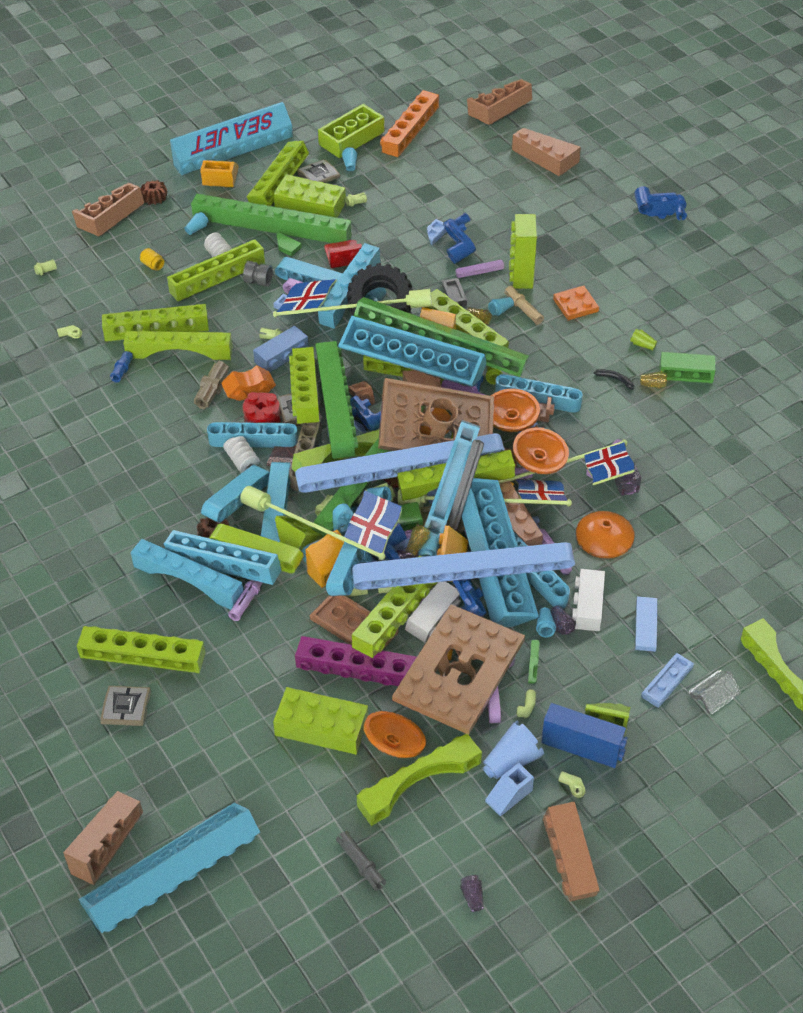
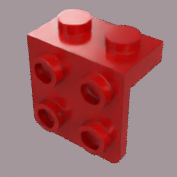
[324,240,362,268]

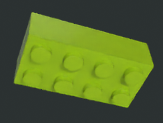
[318,104,385,158]
[274,175,346,218]
[509,214,537,289]
[273,687,368,755]

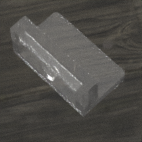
[688,670,741,714]

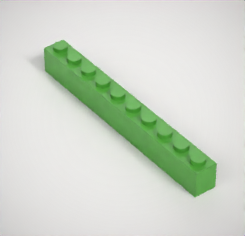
[191,194,352,243]
[354,297,529,377]
[315,341,358,459]
[312,406,428,537]

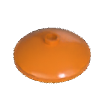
[491,389,540,432]
[513,427,569,474]
[576,511,634,558]
[364,711,426,758]

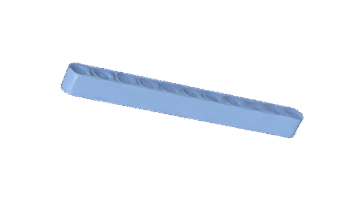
[295,434,505,493]
[352,542,575,590]

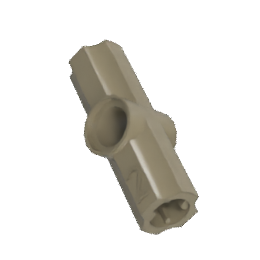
[194,361,229,409]

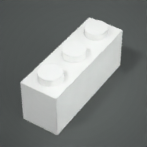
[572,569,605,631]
[405,581,461,643]

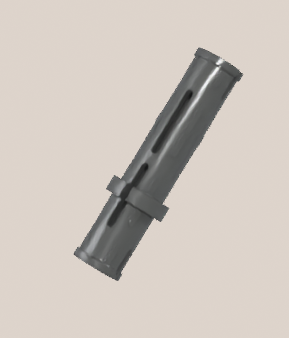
[336,831,386,891]

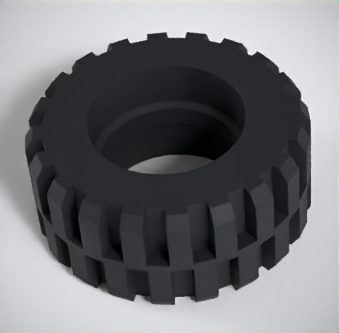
[347,263,413,316]

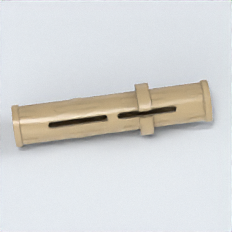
[504,286,544,325]

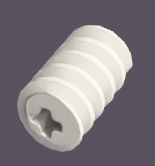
[204,232,232,257]
[223,436,260,473]

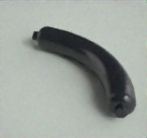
[593,369,634,390]

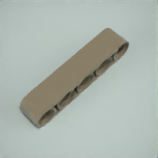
[289,414,322,491]

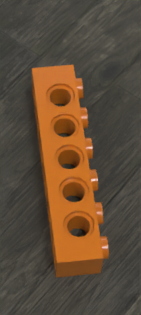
[380,90,439,157]

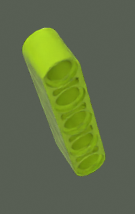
[209,524,304,573]

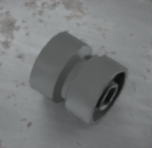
[243,261,273,287]

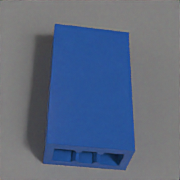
[541,703,628,768]

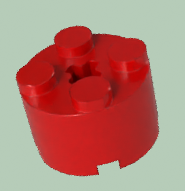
[243,392,281,423]

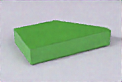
[276,232,302,257]
[528,640,540,684]

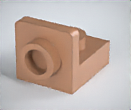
[348,381,375,405]
[537,397,555,422]

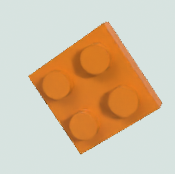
[553,286,599,320]

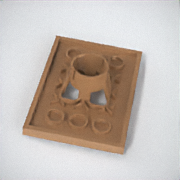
[378,378,494,451]
[392,604,525,735]

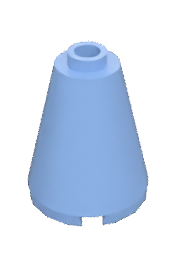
[483,721,544,779]

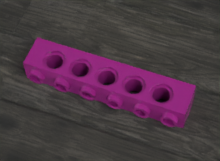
[295,636,417,686]

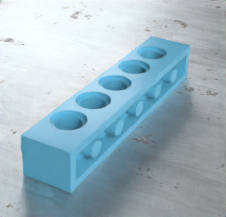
[164,530,282,585]

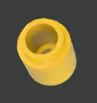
[140,248,165,271]

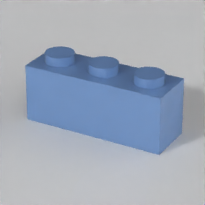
[253,326,309,372]

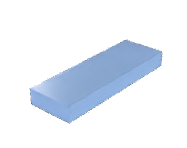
[635,596,657,652]
[641,653,694,708]

